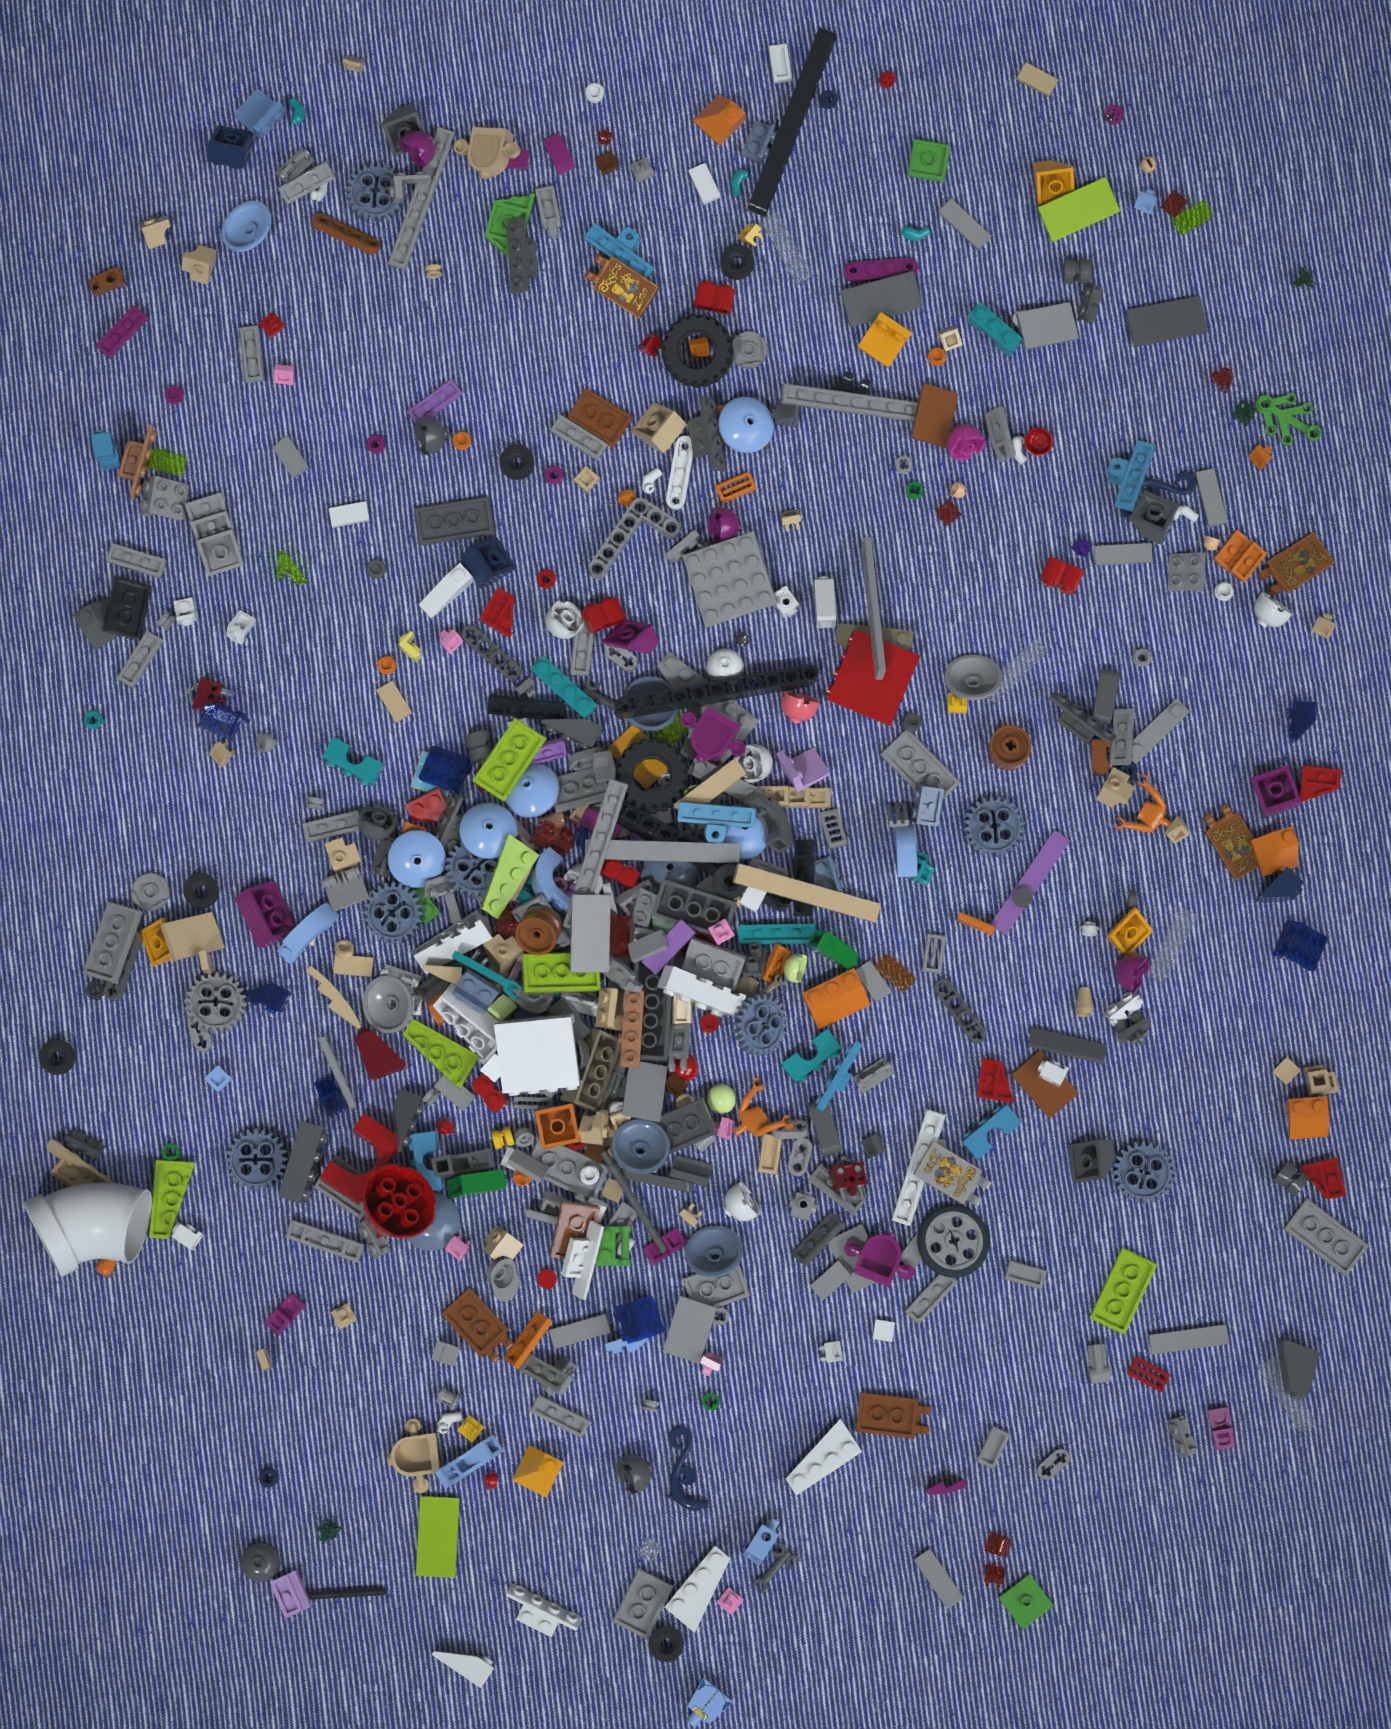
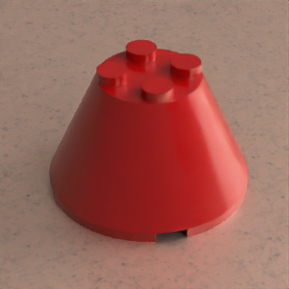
[362,1164,436,1238]

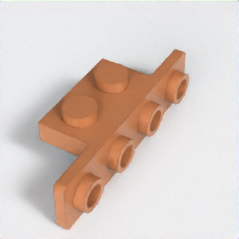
[118,424,157,500]
[618,990,644,1068]

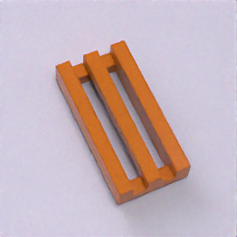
[715,471,757,504]
[957,912,995,936]
[759,943,792,983]

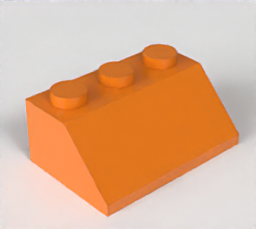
[802,968,871,1030]

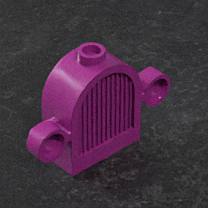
[681,706,746,763]
[844,1231,914,1288]

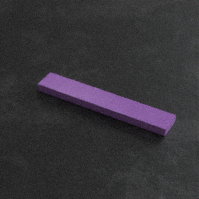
[990,830,1070,935]

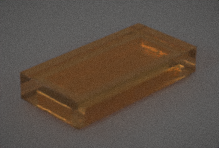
[875,954,916,993]

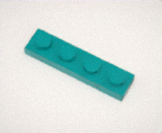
[530,656,598,719]
[738,924,815,945]

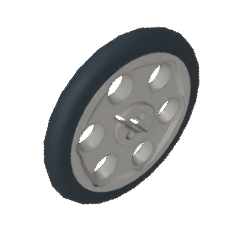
[917,1205,990,1278]

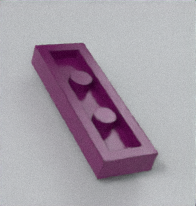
[95,305,148,359]

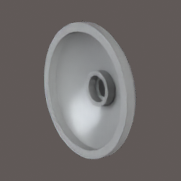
[945,655,1002,700]
[363,975,414,1033]

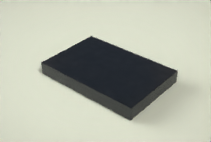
[102,576,152,641]

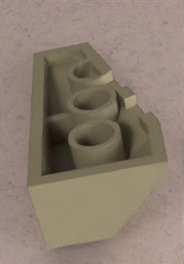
[835,623,914,651]

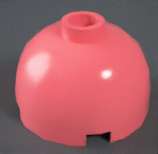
[781,690,820,723]

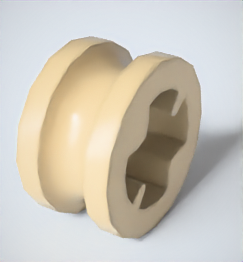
[425,264,442,279]

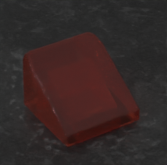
[1160,190,1188,219]
[984,1532,1012,1558]

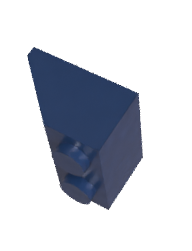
[207,125,254,169]
[460,537,517,588]
[1256,867,1304,903]

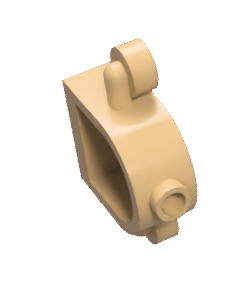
[454,127,521,179]
[387,1419,441,1493]

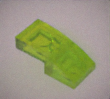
[1172,200,1214,236]

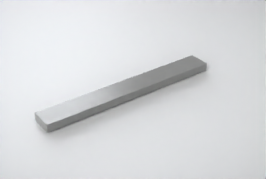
[388,127,456,271]
[781,383,918,422]
[861,537,886,680]
[563,779,628,929]
[585,839,740,863]

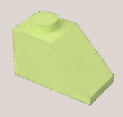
[487,994,518,1021]

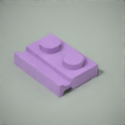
[270,1570,312,1619]

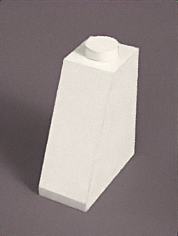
[814,576,836,628]

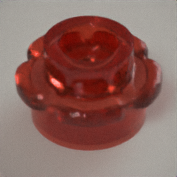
[598,128,612,147]

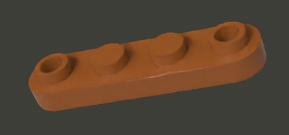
[311,213,381,255]

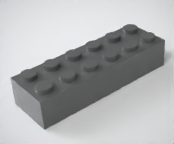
[634,956,675,1063]

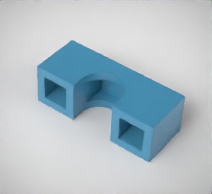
[91,430,121,471]
[962,1105,1022,1161]
[409,1131,443,1191]

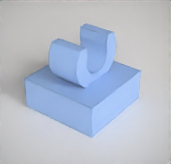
[1134,189,1157,214]
[204,1065,232,1093]

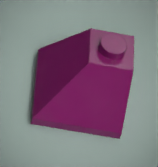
[601,619,659,654]

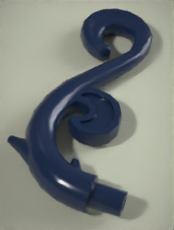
[1120,471,1197,517]
[667,1427,708,1511]

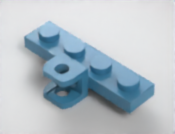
[584,223,654,278]
[1108,440,1156,511]
[677,802,756,843]
[815,1041,862,1113]

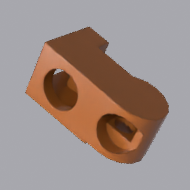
[88,266,128,297]
[1090,739,1111,777]

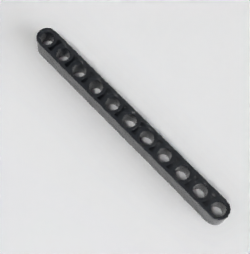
[747,27,837,217]
[614,664,818,719]
[616,800,792,912]

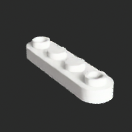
[666,436,693,510]

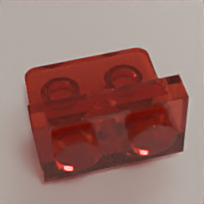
[530,820,575,856]
[609,914,630,957]

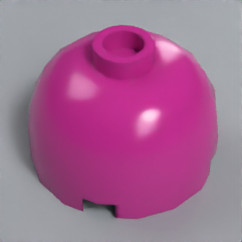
[946,424,985,460]

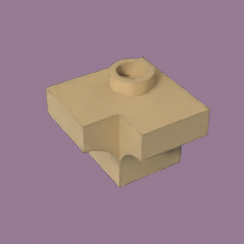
[140,215,171,249]
[182,245,217,285]
[1096,767,1135,808]
[324,837,361,873]
[483,934,524,975]
[1303,1065,1339,1097]
[578,1110,610,1145]
[482,1225,523,1260]

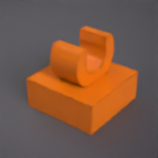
[688,335,710,359]
[1248,444,1273,470]

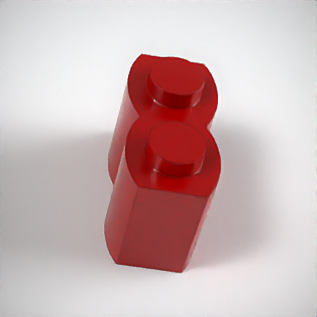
[694,280,735,315]
[1040,557,1084,595]
[580,597,626,634]
[600,859,640,889]
[471,1074,510,1112]

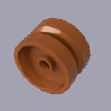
[988,725,1031,771]
[515,905,563,955]

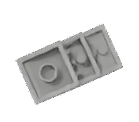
[185,492,244,577]

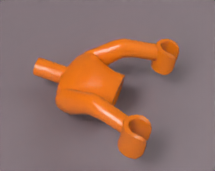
[1112,774,1172,833]
[733,1078,794,1137]

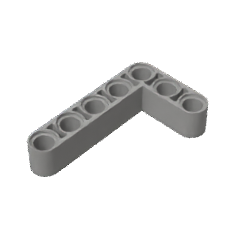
[589,498,680,580]

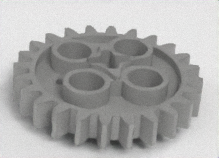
[184,972,247,1035]

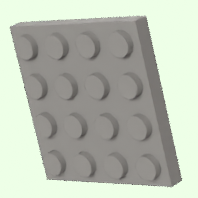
[682,531,778,628]

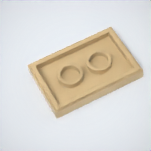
[160,912,225,961]

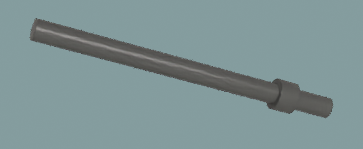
[601,1150,668,1253]

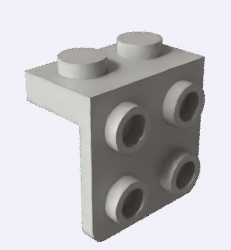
[139,476,189,521]

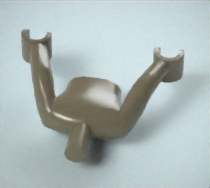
[731,948,786,1002]

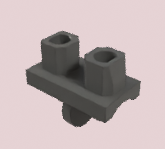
[743,943,768,978]
[1115,1011,1151,1046]

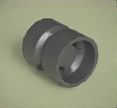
[1063,259,1091,284]
[464,730,493,764]
[1273,1161,1310,1197]

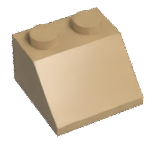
[631,402,687,453]

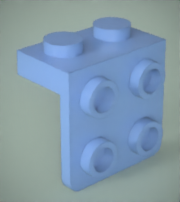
[234,89,286,140]

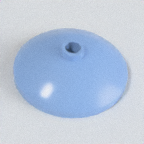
[222,201,271,252]
[718,397,774,453]
[505,763,560,817]
[459,803,517,859]
[713,804,767,860]
[388,830,446,888]

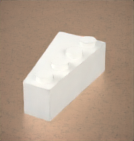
[412,910,492,974]
[657,965,746,1017]
[433,983,498,1065]
[786,1419,862,1496]
[665,1546,730,1633]

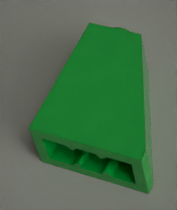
[807,930,859,970]
[447,1169,507,1200]

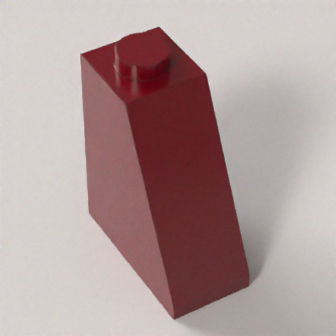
[354,1028,407,1082]

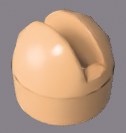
[1141,156,1156,173]
[950,482,966,498]
[1204,536,1220,551]

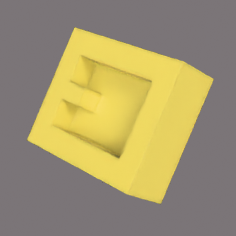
[398,631,421,663]

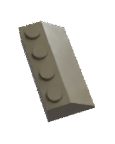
[560,1028,621,1113]

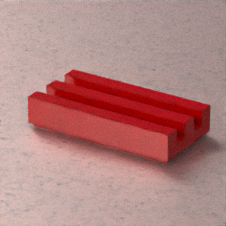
[1127,1357,1170,1392]

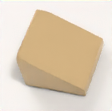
[342,55,365,73]
[937,325,963,352]
[1165,816,1190,843]
[1272,1057,1301,1085]
[601,1178,623,1203]

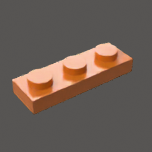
[503,1311,552,1369]

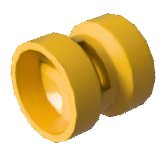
[491,1126,515,1150]

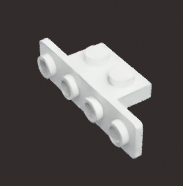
[561,1220,604,1300]
[506,1584,582,1637]

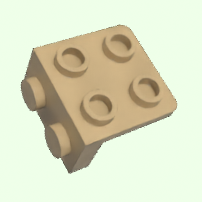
[595,988,625,1031]

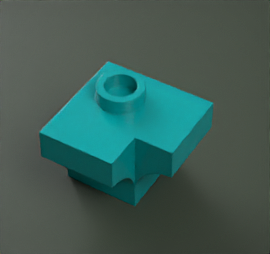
[905,850,935,887]

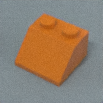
[1285,1096,1329,1140]
[535,1103,580,1150]

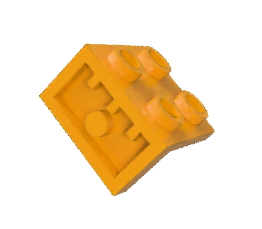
[858,312,912,367]

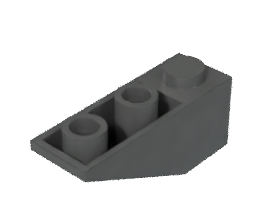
[541,719,603,750]
[392,1089,423,1152]

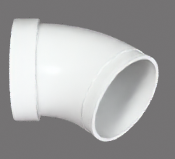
[23,1182,152,1277]

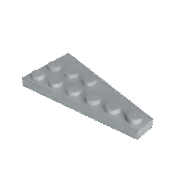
[657,652,759,765]

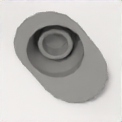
[486,1258,519,1302]

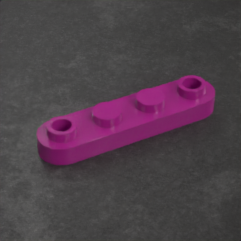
[843,258,918,282]

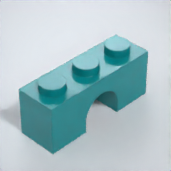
[966,302,1023,358]
[322,737,385,787]
[781,1029,842,1084]

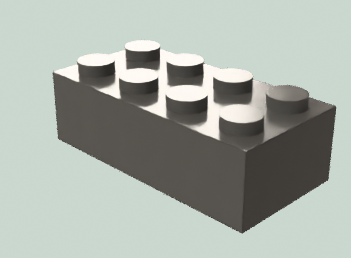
[651,877,738,935]
[278,1121,328,1205]

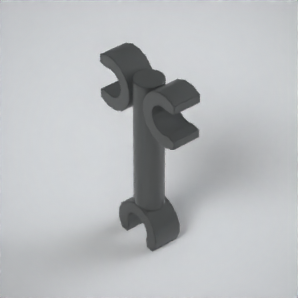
[583,677,622,710]
[753,1542,800,1593]

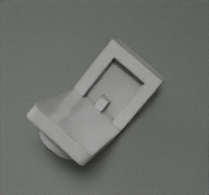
[388,172,431,203]

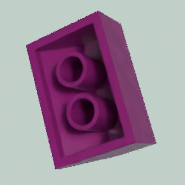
[234,881,296,949]

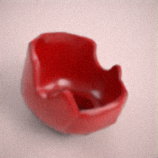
[1024,427,1054,456]
[668,1054,700,1083]

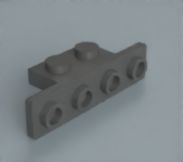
[507,218,538,294]
[688,396,726,472]
[1049,691,1116,745]
[432,792,463,854]

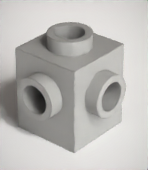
[789,1190,818,1222]

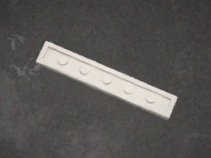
[892,1109,946,1226]

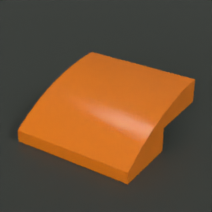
[1212,529,1268,583]

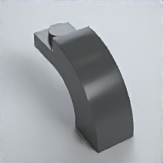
[743,792,793,853]
[431,1148,494,1178]

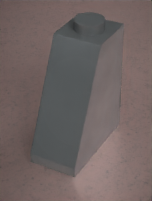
[1277,1340,1320,1401]

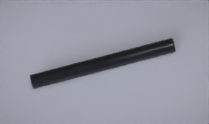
[307,1587,385,1600]

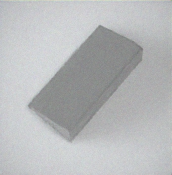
[273,435,309,479]

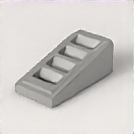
[819,808,848,850]
[614,879,658,917]
[539,1190,569,1217]

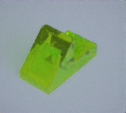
[146,449,187,476]
[276,550,308,587]
[654,713,690,746]

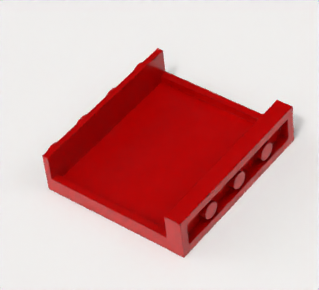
[825,629,920,727]

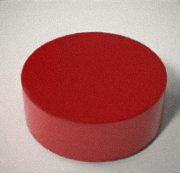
[700,1013,719,1033]
[537,1269,557,1289]

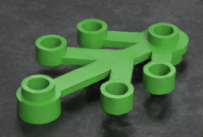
[1255,393,1322,446]

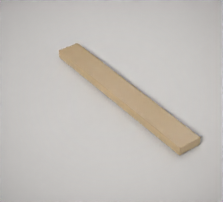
[732,864,881,923]

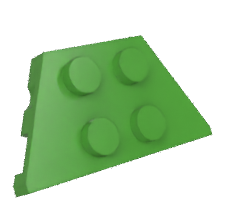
[485,193,536,258]

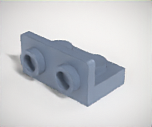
[741,120,777,164]
[910,784,944,827]
[814,855,844,893]
[453,969,500,1014]

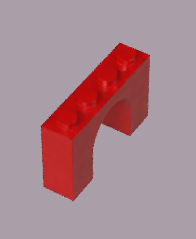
[320,1114,400,1206]

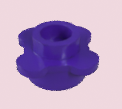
[1071,539,1091,557]

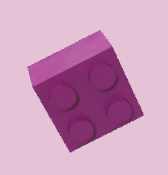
[1251,765,1301,818]

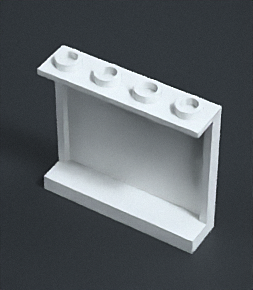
[494,1014,582,1096]

